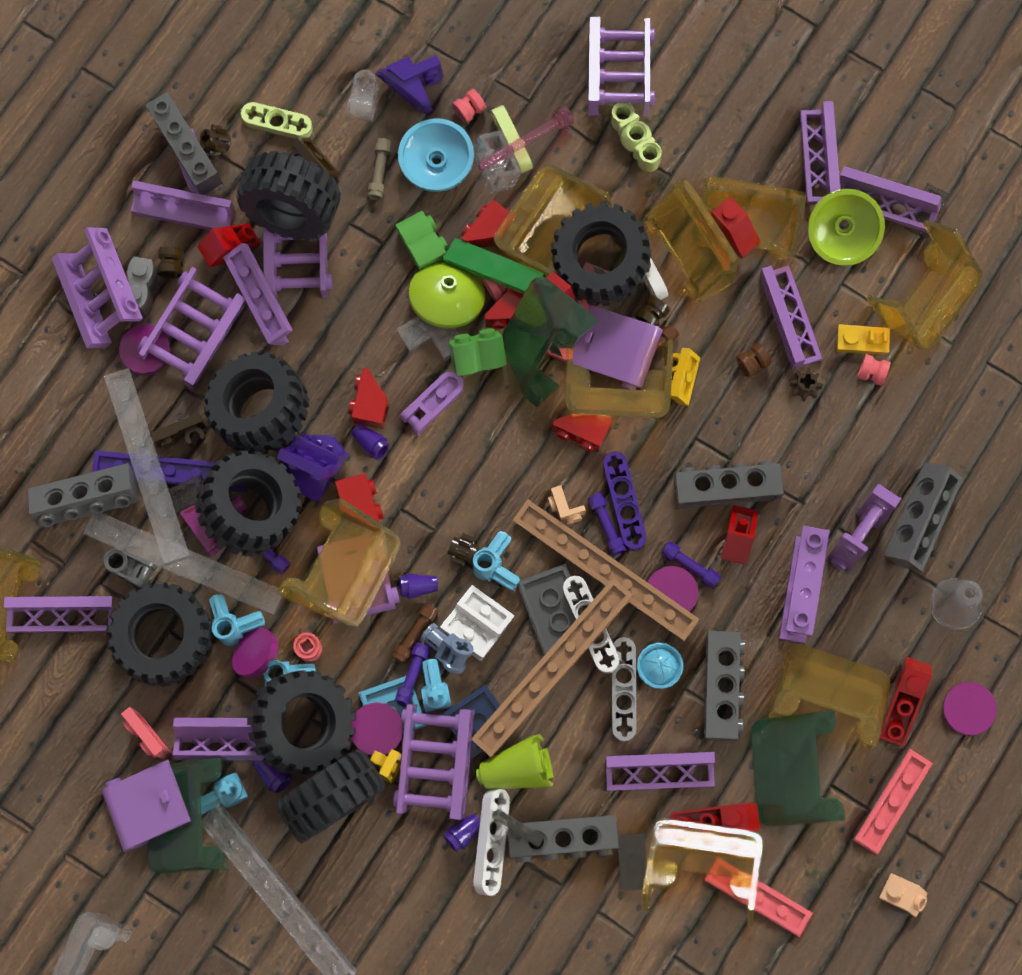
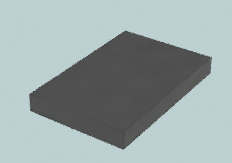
[518,564,584,656]

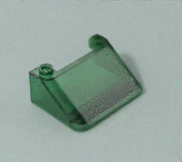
[502,276,598,407]
[751,711,845,827]
[148,758,230,874]

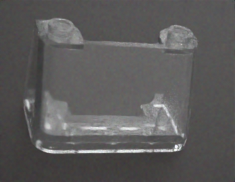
[51,911,133,975]

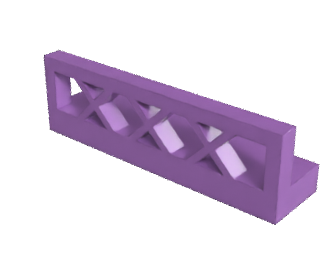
[800,101,840,205]
[840,166,941,233]
[131,180,236,231]
[223,243,293,346]
[759,265,822,370]
[4,596,115,633]
[173,718,284,760]
[605,752,715,791]

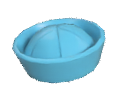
[637,643,683,689]

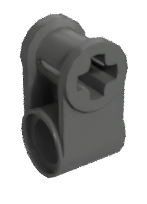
[104,549,158,589]

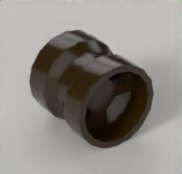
[157,246,184,279]
[634,295,670,327]

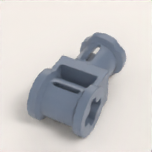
[420,623,474,674]

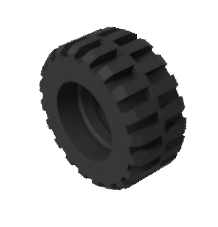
[236,151,341,241]
[551,202,651,306]
[204,352,309,455]
[195,450,302,556]
[106,582,213,687]
[247,670,356,775]
[277,750,385,843]

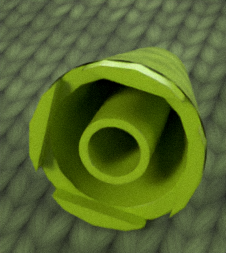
[476,734,553,789]

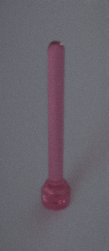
[477,107,574,171]

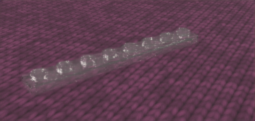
[104,368,191,566]
[83,513,286,616]
[200,803,358,975]

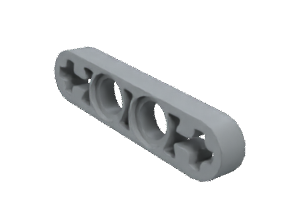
[611,637,637,742]

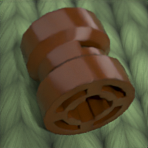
[736,343,772,378]

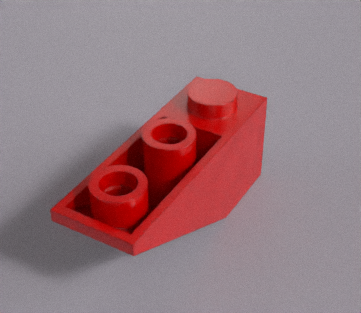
[878,656,932,747]
[670,803,760,840]

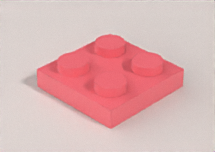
[121,707,172,760]

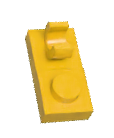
[836,324,890,355]
[668,348,701,406]
[370,749,402,785]

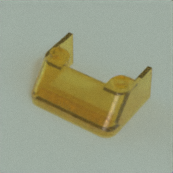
[866,220,982,350]
[564,334,673,419]
[642,819,763,927]

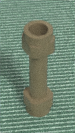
[367,138,392,200]

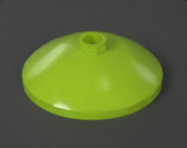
[808,189,885,266]
[409,262,485,328]

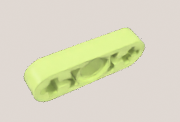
[241,102,313,139]
[491,105,533,174]

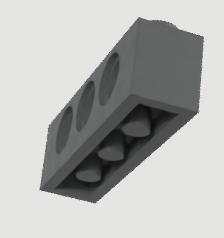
[146,92,223,195]
[674,461,784,509]
[884,462,963,572]
[28,463,139,528]
[704,631,745,742]
[507,815,619,863]

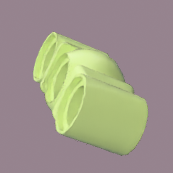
[611,103,662,172]

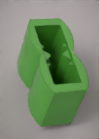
[396,211,449,270]
[448,328,507,376]

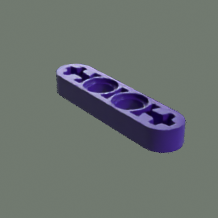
[603,452,646,551]

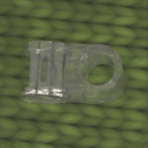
[347,70,378,122]

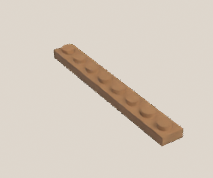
[513,499,700,642]
[471,578,634,758]

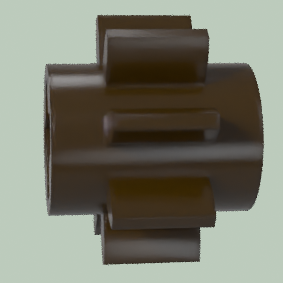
[200,124,231,158]
[789,368,823,402]
[448,533,480,568]

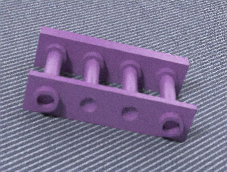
[588,17,655,116]
[52,227,143,348]
[263,227,332,299]
[137,267,246,389]
[827,484,901,571]
[778,526,830,645]
[393,704,475,820]

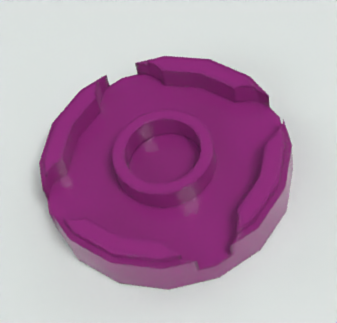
[119,324,171,376]
[648,566,698,612]
[232,627,279,679]
[942,682,997,736]
[351,702,404,756]

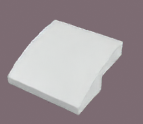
[439,585,514,661]

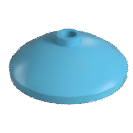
[398,119,474,192]

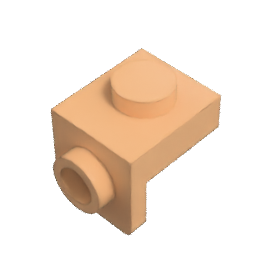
[548,485,586,524]
[879,873,927,917]

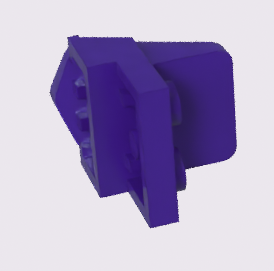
[376,55,444,114]
[277,433,349,501]

